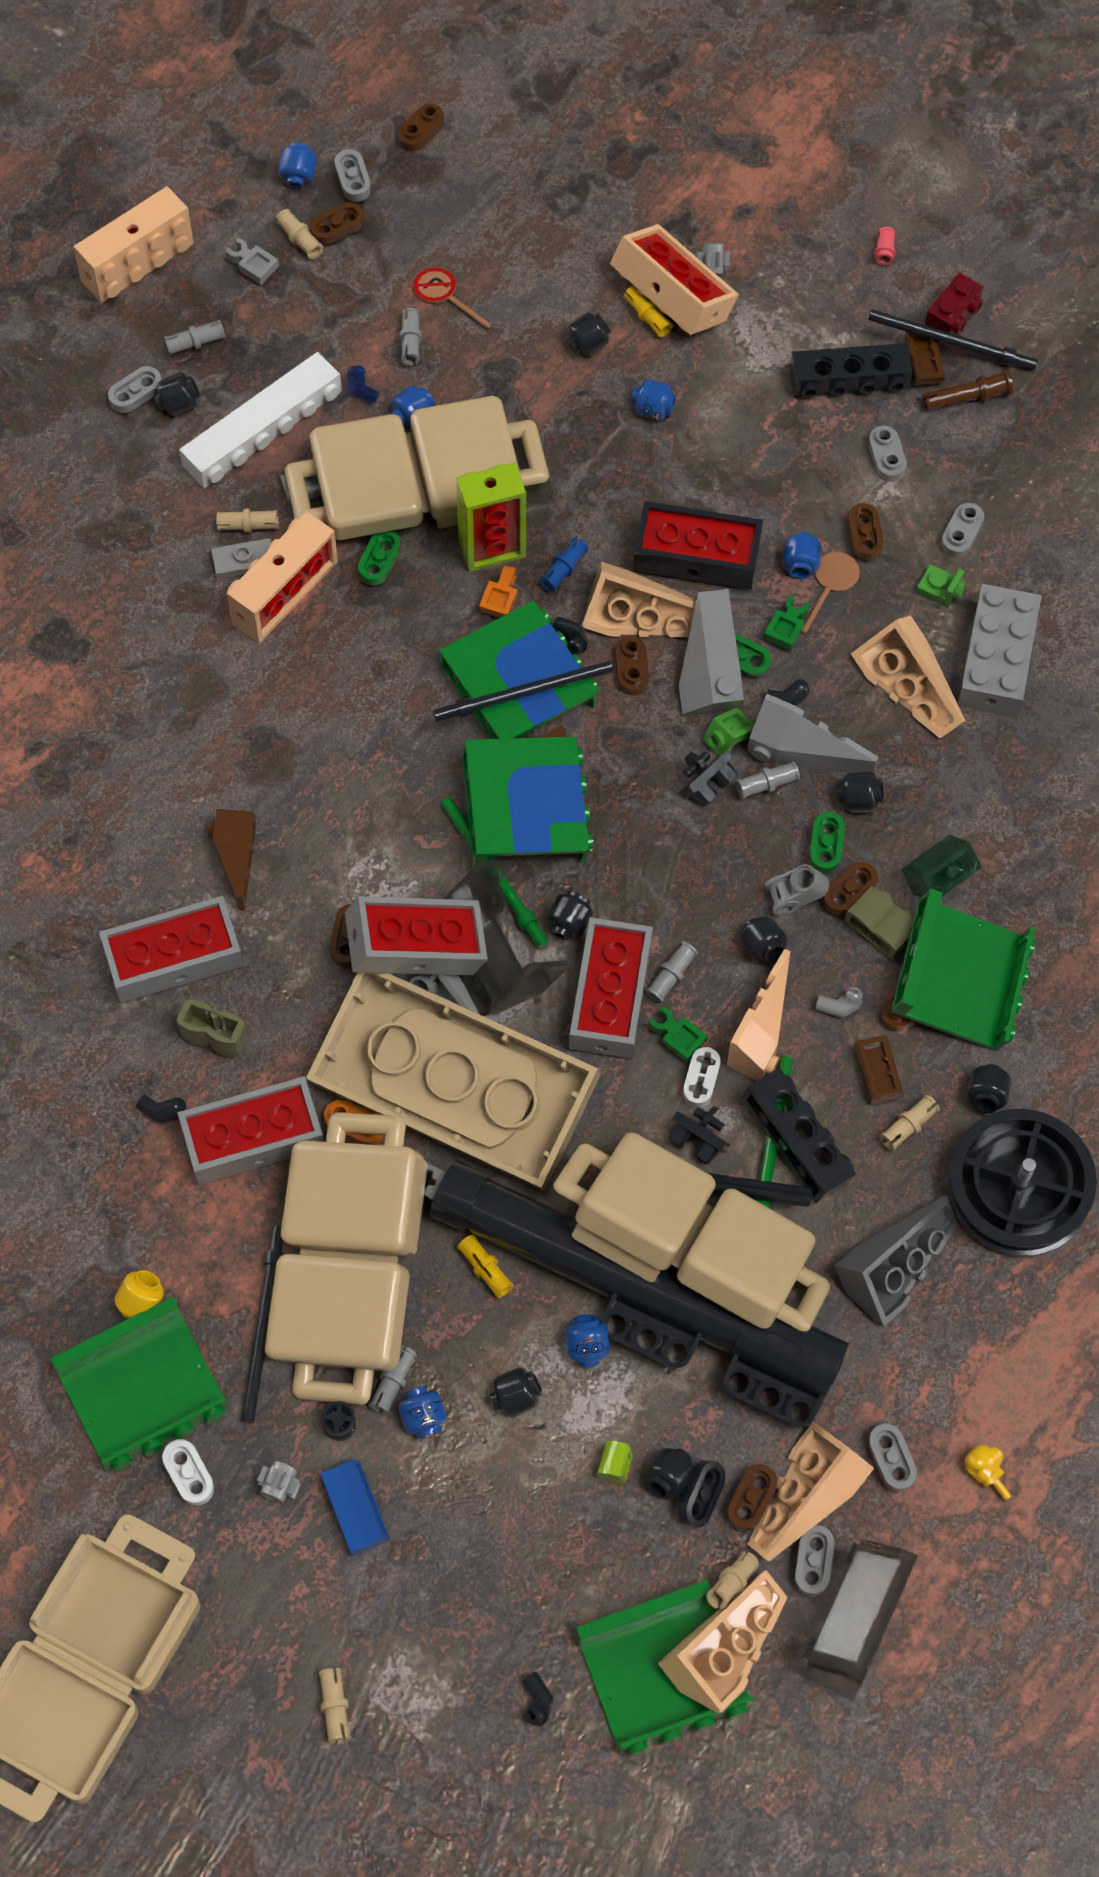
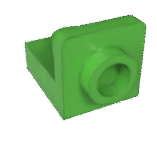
[916,564,966,608]
[703,707,755,756]

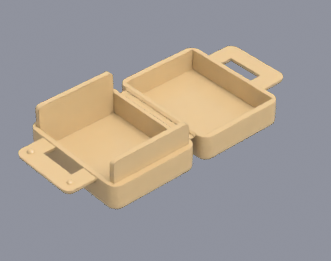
[285,396,549,540]
[265,1112,427,1405]
[553,1132,830,1331]
[0,1515,200,1822]

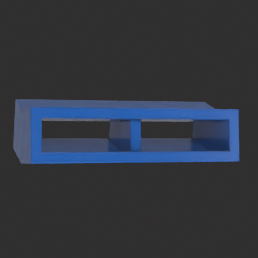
[320,1459,390,1557]

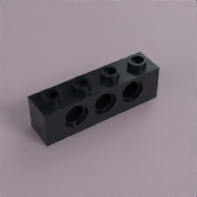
[789,343,913,398]
[741,1067,856,1204]

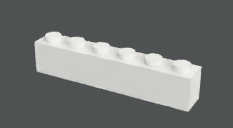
[179,352,342,488]

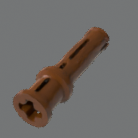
[922,370,1014,412]

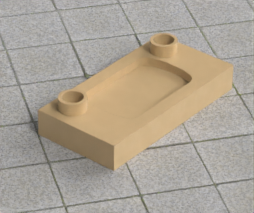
[306,972,600,1193]

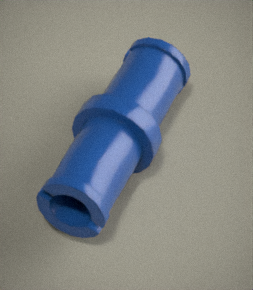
[539,537,589,592]

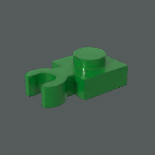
[764,595,809,651]
[649,1007,708,1063]

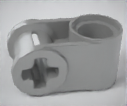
[764,864,829,916]

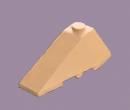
[582,561,696,637]
[851,616,965,738]
[727,949,790,1081]
[747,1422,874,1562]
[658,1570,787,1714]

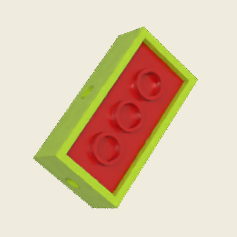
[456,462,526,572]

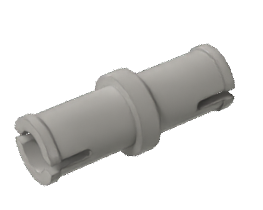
[399,308,422,366]
[164,319,226,355]
[735,761,800,799]
[645,941,698,1003]
[368,1345,417,1415]

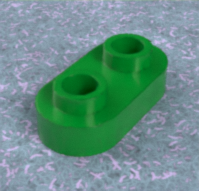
[358,531,401,586]
[735,633,771,678]
[809,812,845,874]

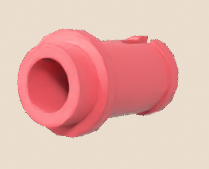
[873,227,896,265]

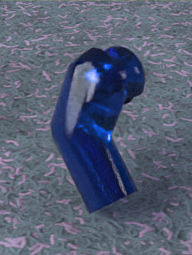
[346,365,379,405]

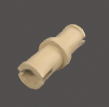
[276,209,323,259]
[216,509,279,533]
[879,1095,940,1151]
[707,1552,759,1609]
[319,1668,351,1744]

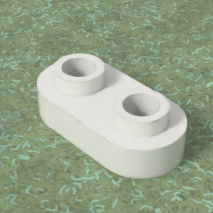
[162,1440,214,1506]

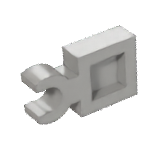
[226,238,279,285]

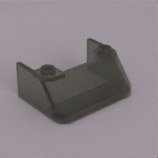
[443,860,571,1016]
[802,1539,918,1701]

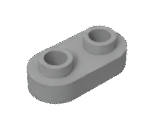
[335,149,371,202]
[108,366,162,413]
[868,426,907,482]
[941,503,984,558]
[868,1424,917,1492]
[794,1525,835,1597]

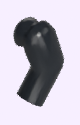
[553,616,589,655]
[767,679,809,706]
[136,1095,187,1124]
[522,1672,554,1726]

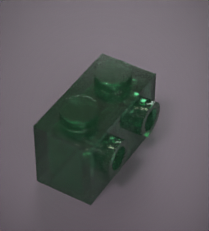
[901,835,982,897]

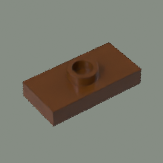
[904,332,945,386]
[854,1035,904,1104]

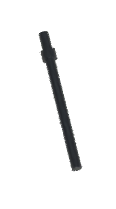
[868,309,1038,371]
[433,660,613,722]
[241,1226,284,1424]

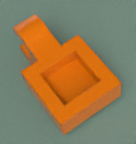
[479,565,518,618]

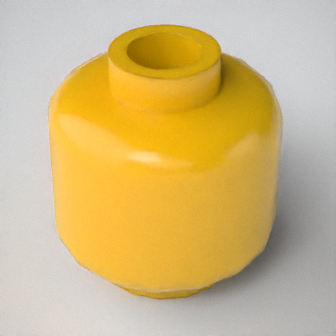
[114,1270,164,1319]

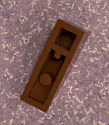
[208,809,257,910]

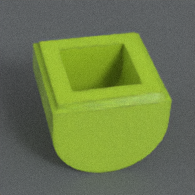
[597,1441,633,1486]

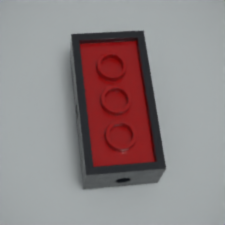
[633,501,763,590]

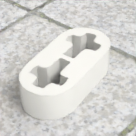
[683,1047,720,1109]

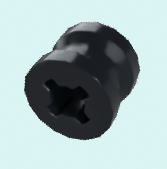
[321,1401,356,1441]

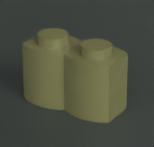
[844,886,915,960]
[176,1000,248,1058]

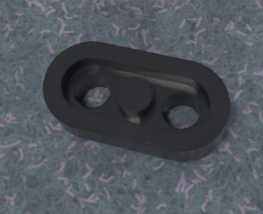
[677,1460,726,1527]

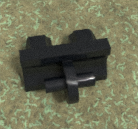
[680,750,738,807]
[668,1106,731,1164]

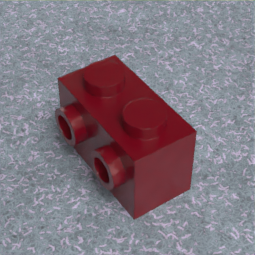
[925,272,984,345]

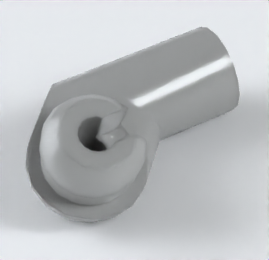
[815,987,863,1017]

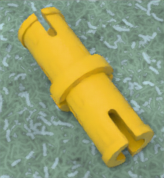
[624,285,673,338]
[457,1234,514,1299]

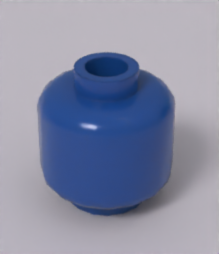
[278,143,317,188]

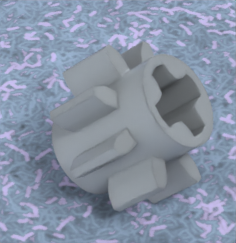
[695,243,730,274]
[256,1461,301,1504]

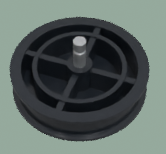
[947,1109,1097,1257]

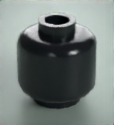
[566,312,611,356]
[154,372,200,416]
[837,771,884,813]
[546,891,593,940]
[740,917,787,964]
[967,1064,1011,1114]
[490,1367,543,1417]
[645,1448,695,1500]

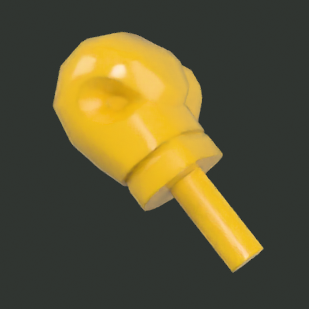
[964,1444,1012,1501]

